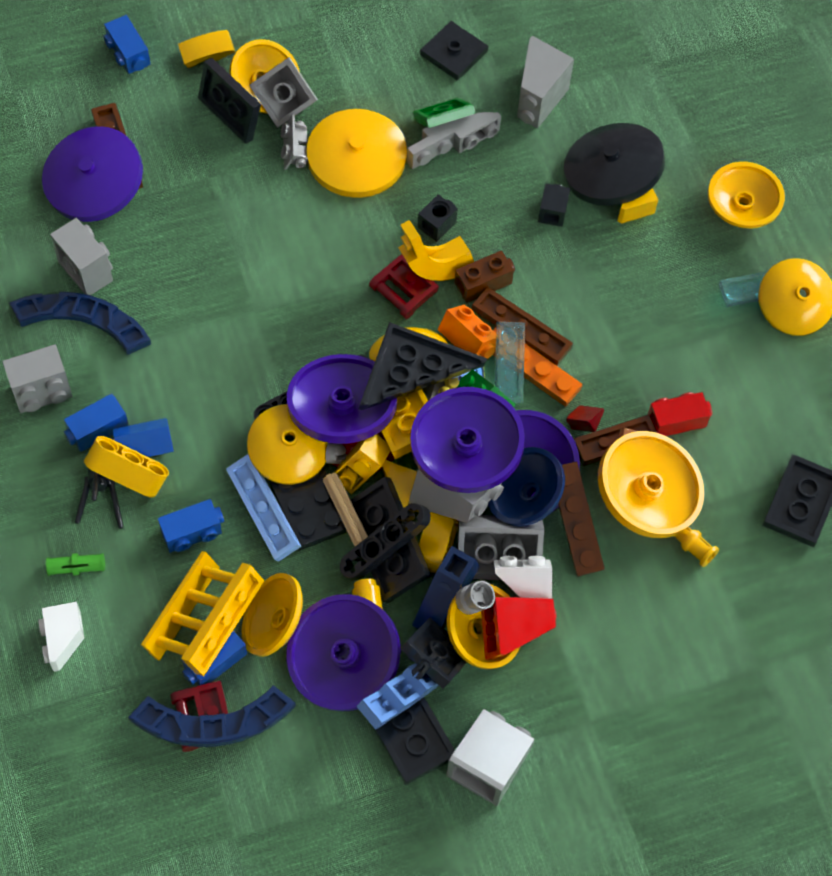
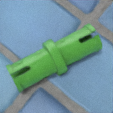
[46,553,106,576]

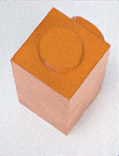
[437,305,500,359]

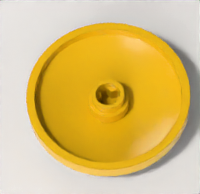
[307,109,407,198]
[598,431,704,538]

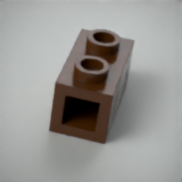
[454,250,515,303]

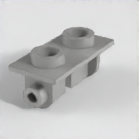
[281,114,308,170]

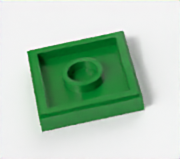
[412,98,475,128]

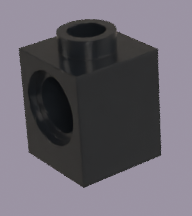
[538,183,570,227]
[417,195,458,242]

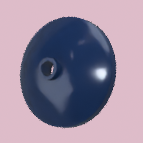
[488,447,565,527]

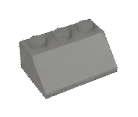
[457,515,544,580]

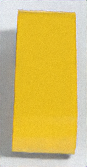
[84,436,169,498]
[419,512,458,574]

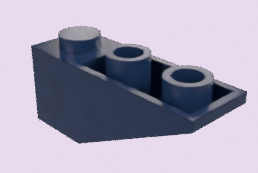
[412,546,480,629]

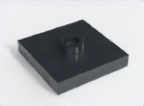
[420,21,489,81]

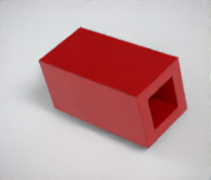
[647,392,712,436]

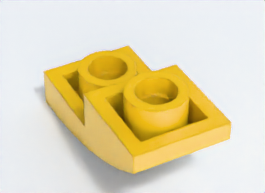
[178,30,235,68]

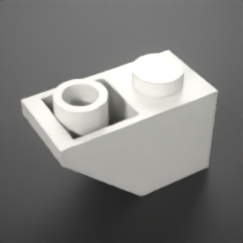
[494,556,552,599]
[38,602,84,672]

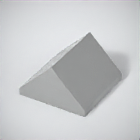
[249,57,318,127]

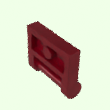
[369,254,439,319]
[170,680,228,752]

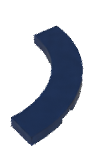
[9,292,152,355]
[128,685,296,747]

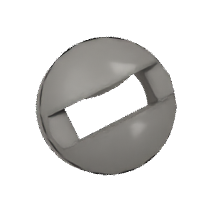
[326,443,347,464]

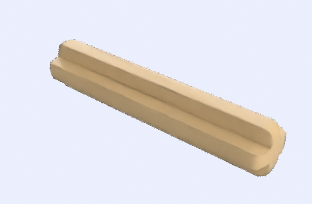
[323,473,368,547]

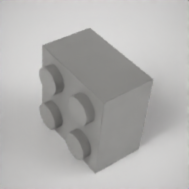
[50,218,113,295]
[2,344,73,413]

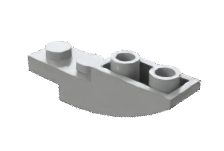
[407,112,501,169]

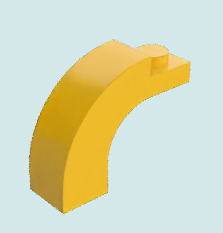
[398,220,474,281]

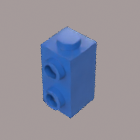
[103,15,151,74]
[63,393,129,452]
[111,418,174,457]
[157,499,225,553]
[182,630,247,686]

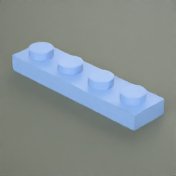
[226,454,302,562]

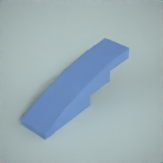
[356,663,439,730]

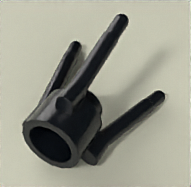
[75,468,124,529]

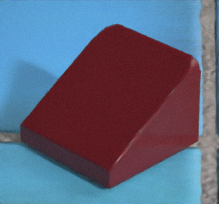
[566,405,605,432]

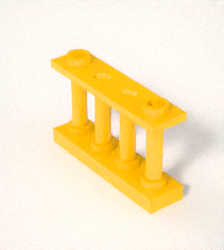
[141,551,264,676]

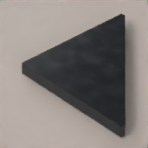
[358,322,487,410]

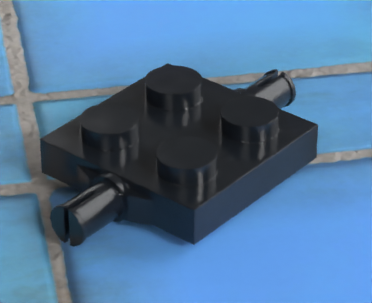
[400,617,467,689]

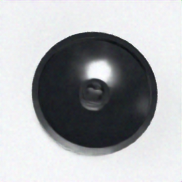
[564,123,665,206]

